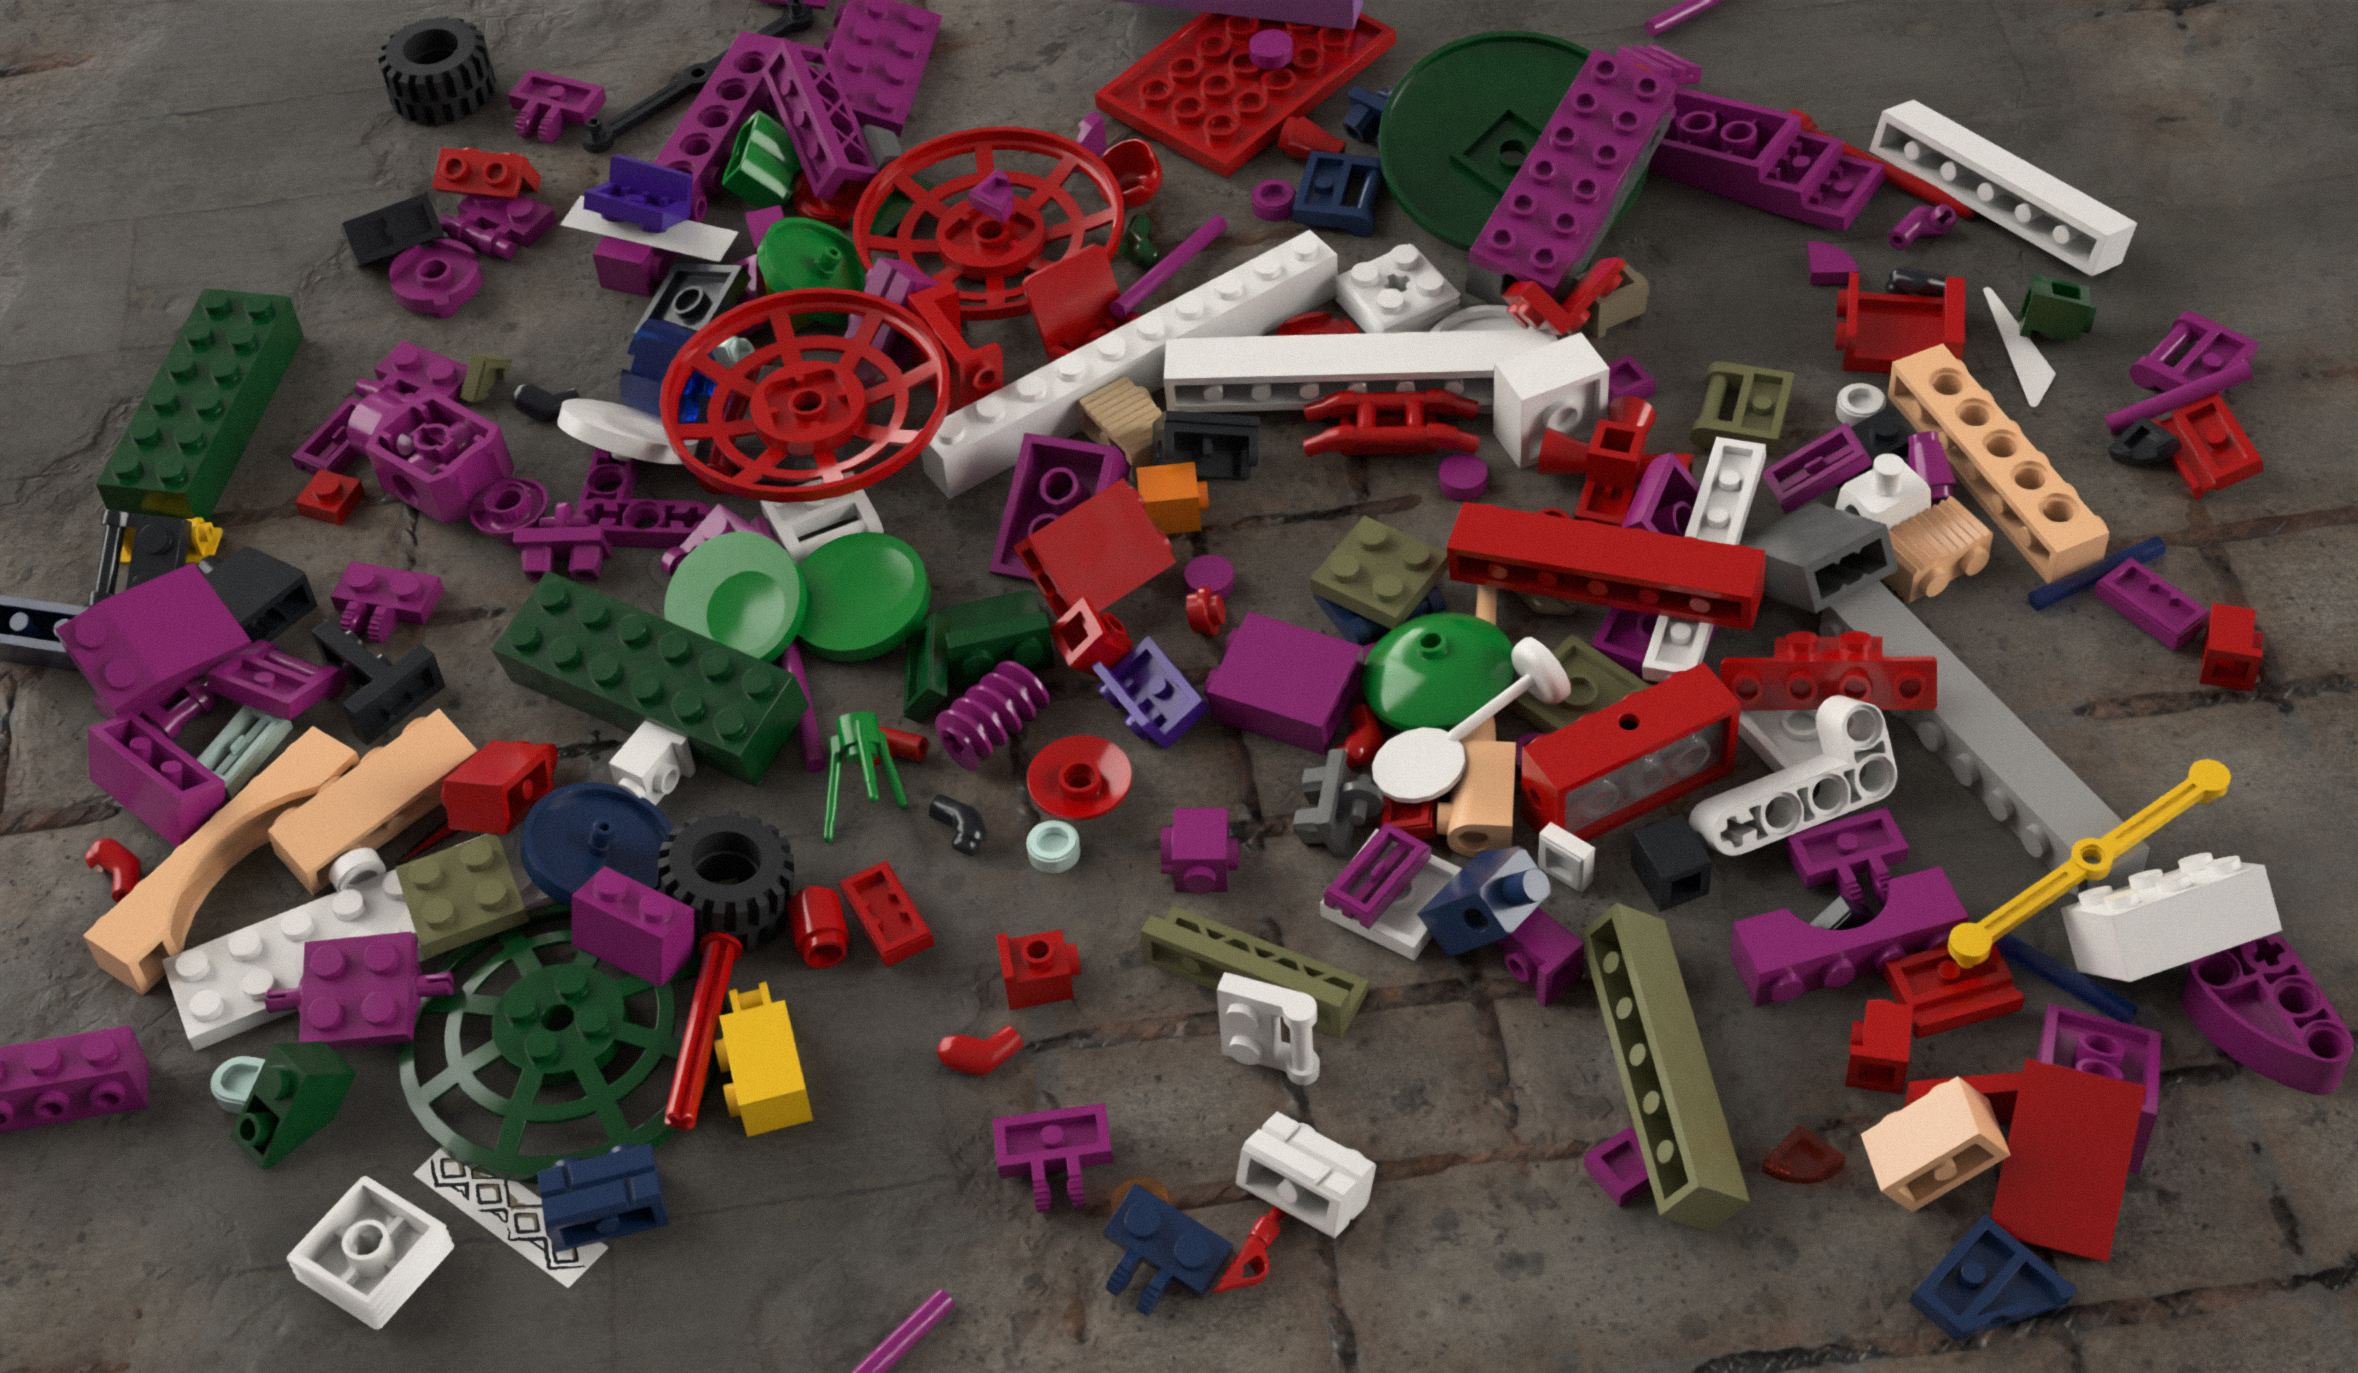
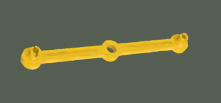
[1948,759,2231,969]

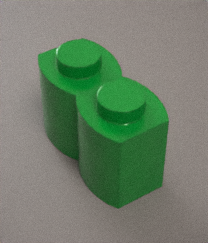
[722,110,801,210]

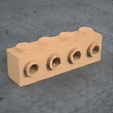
[268,709,478,896]

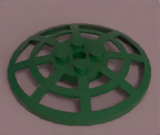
[398,903,729,1184]

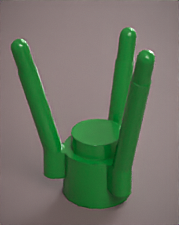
[823,711,908,843]

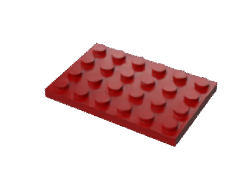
[1095,12,1396,178]

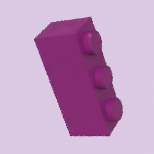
[88,711,225,848]

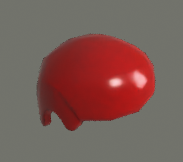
[1097,139,1163,210]

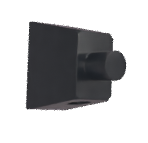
[197,546,318,653]

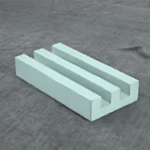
[197,704,293,799]

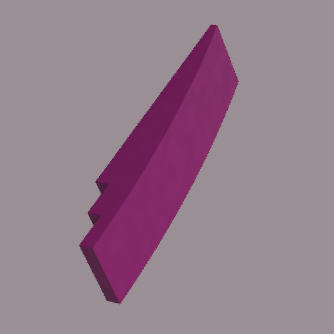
[1648,87,1885,232]

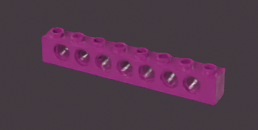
[592,31,788,298]

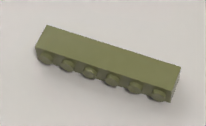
[1580,902,1750,1231]

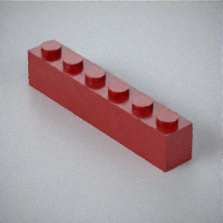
[1446,502,1766,631]

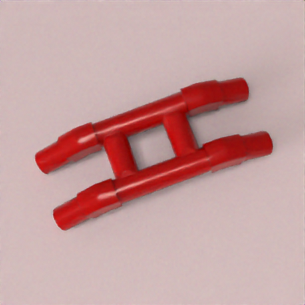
[1303,389,1480,457]

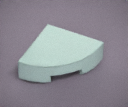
[712,335,755,370]

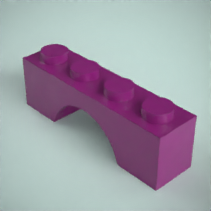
[1730,866,1969,1007]

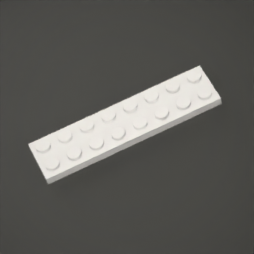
[162,818,560,1051]

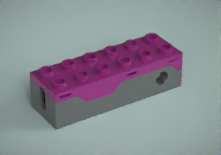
[1465,48,1677,306]

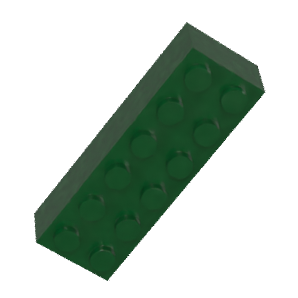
[96,288,304,522]
[491,571,810,787]

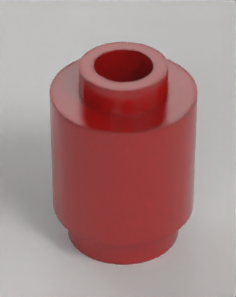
[787,886,850,969]

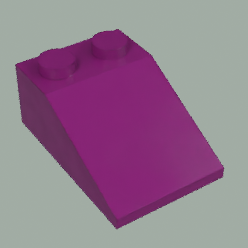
[989,432,1131,581]
[55,562,252,718]
[2036,1003,2162,1174]

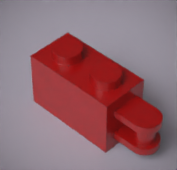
[441,740,558,835]

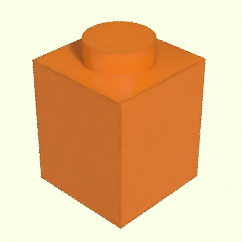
[1136,462,1209,535]

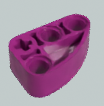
[2180,933,2354,1095]

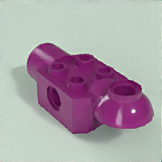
[347,392,548,546]

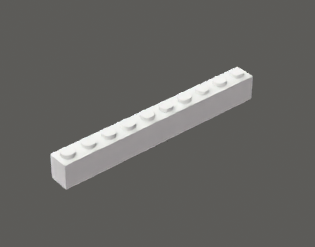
[919,230,1338,499]

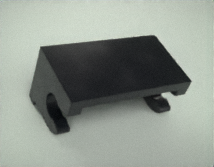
[341,192,444,266]
[1152,410,1260,481]

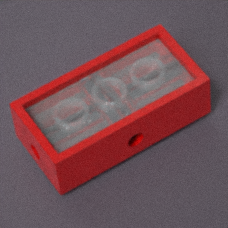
[1520,662,1741,842]

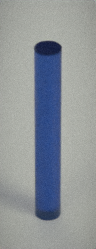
[2028,536,2166,611]
[1995,933,2138,1024]

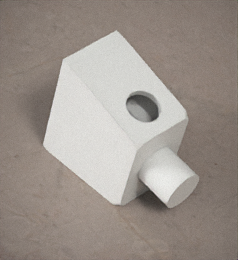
[1835,453,1931,530]

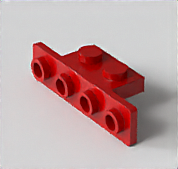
[1720,631,1937,711]

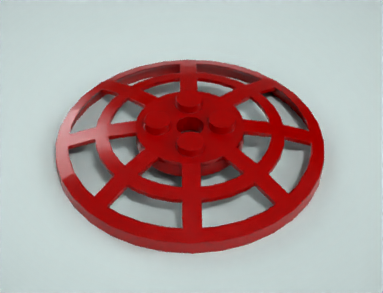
[853,126,1125,321]
[660,288,951,503]

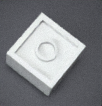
[1493,332,1610,469]

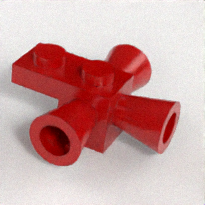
[1538,396,1694,527]

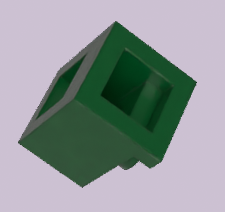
[2019,274,2096,340]

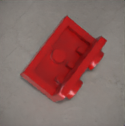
[432,147,541,200]

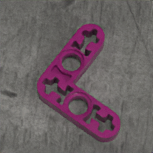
[575,447,712,549]

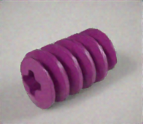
[935,660,1050,771]

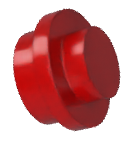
[1186,586,1226,637]

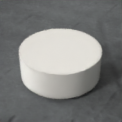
[1836,383,1886,427]
[329,848,386,893]

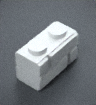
[1235,1112,1376,1239]

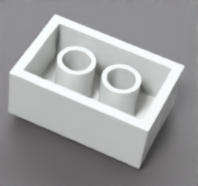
[2060,853,2282,982]

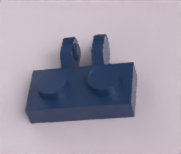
[1103,1183,1233,1316]

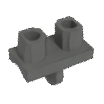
[1293,748,1385,857]

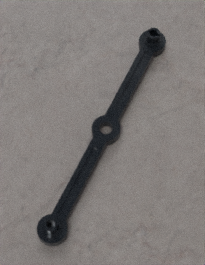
[580,0,814,153]

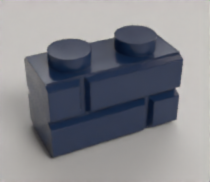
[537,1143,670,1253]

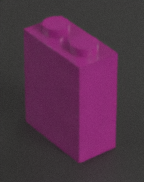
[1204,611,1364,756]

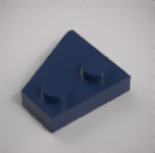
[1908,1213,2078,1341]

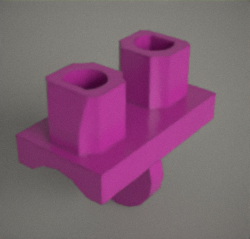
[513,502,612,582]

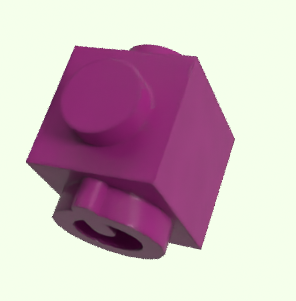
[1161,808,1239,894]

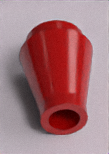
[1277,116,1347,161]

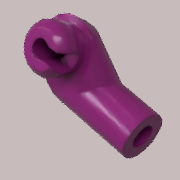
[1888,204,1957,250]

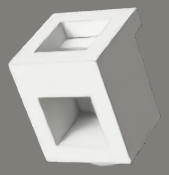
[609,720,696,806]

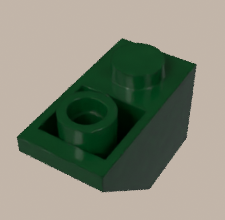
[229,1041,356,1169]

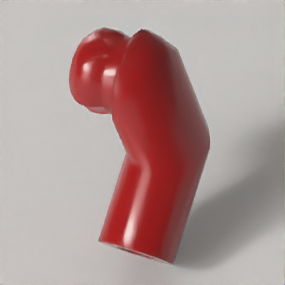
[85,838,141,903]

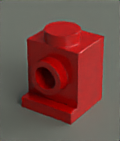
[1050,596,1132,679]
[2199,603,2263,692]
[996,929,1081,1010]
[1845,999,1914,1094]

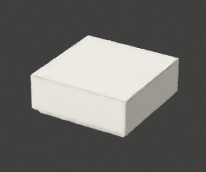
[1538,822,1595,892]

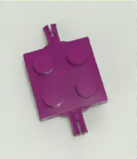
[265,931,454,1049]

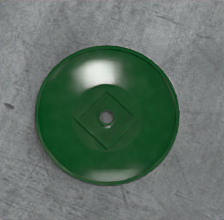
[1379,31,1650,252]

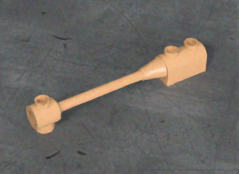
[1437,585,1516,857]

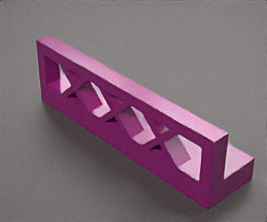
[762,40,880,200]

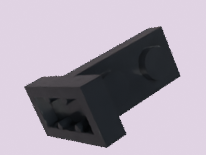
[312,620,445,746]

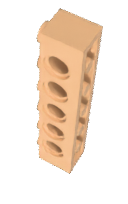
[1888,343,2110,587]

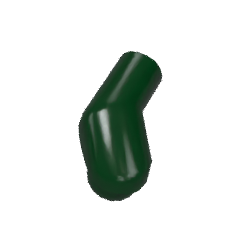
[1119,215,1160,270]

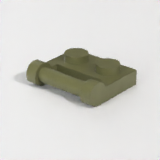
[1690,361,1795,453]

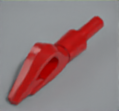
[1212,1205,1286,1294]

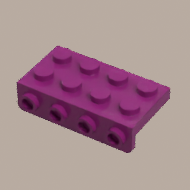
[814,0,943,137]

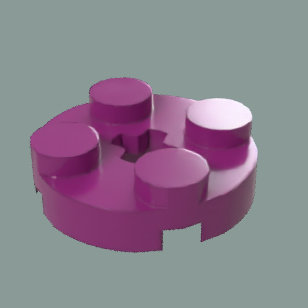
[389,239,484,319]

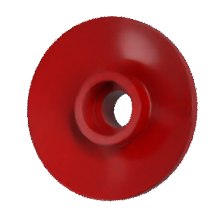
[1027,735,1132,821]

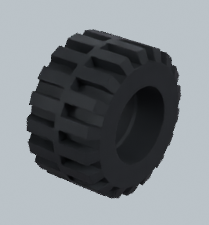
[378,16,496,125]
[657,811,795,953]

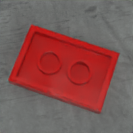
[1990,1057,2146,1262]

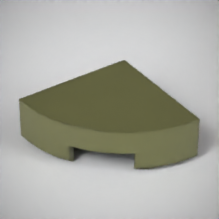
[460,353,513,403]

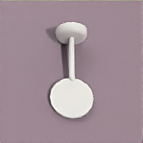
[1372,637,1571,804]

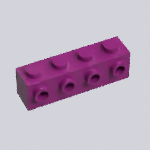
[0,1025,149,1133]

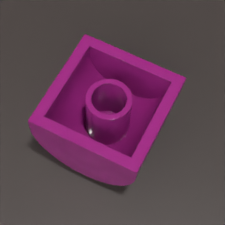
[1621,452,1700,537]

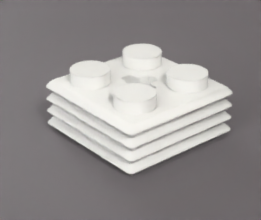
[1335,244,1460,333]
[287,1176,454,1330]

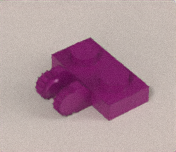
[508,69,607,144]
[330,561,444,644]
[1784,807,1909,905]
[992,1103,1113,1213]

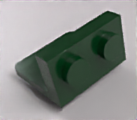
[938,590,1055,688]

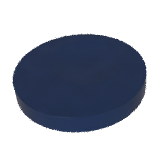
[520,783,673,908]

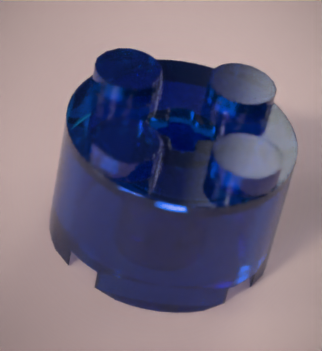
[620,318,717,424]

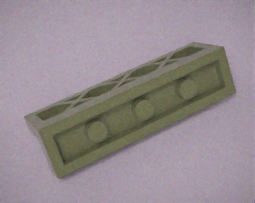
[1141,906,1370,1039]

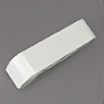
[1688,695,1897,856]

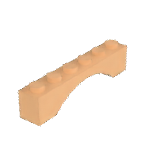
[83,726,360,995]

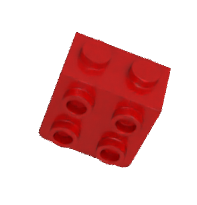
[1022,244,1143,363]
[1501,257,1626,335]

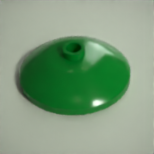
[1361,613,1516,732]

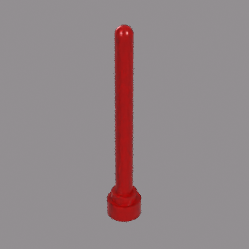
[1788,109,1977,220]

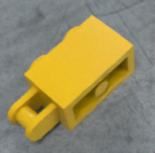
[714,981,813,1137]

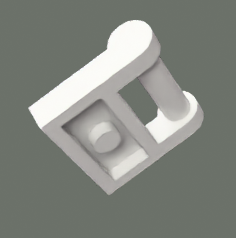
[760,471,884,565]
[1217,972,1320,1085]

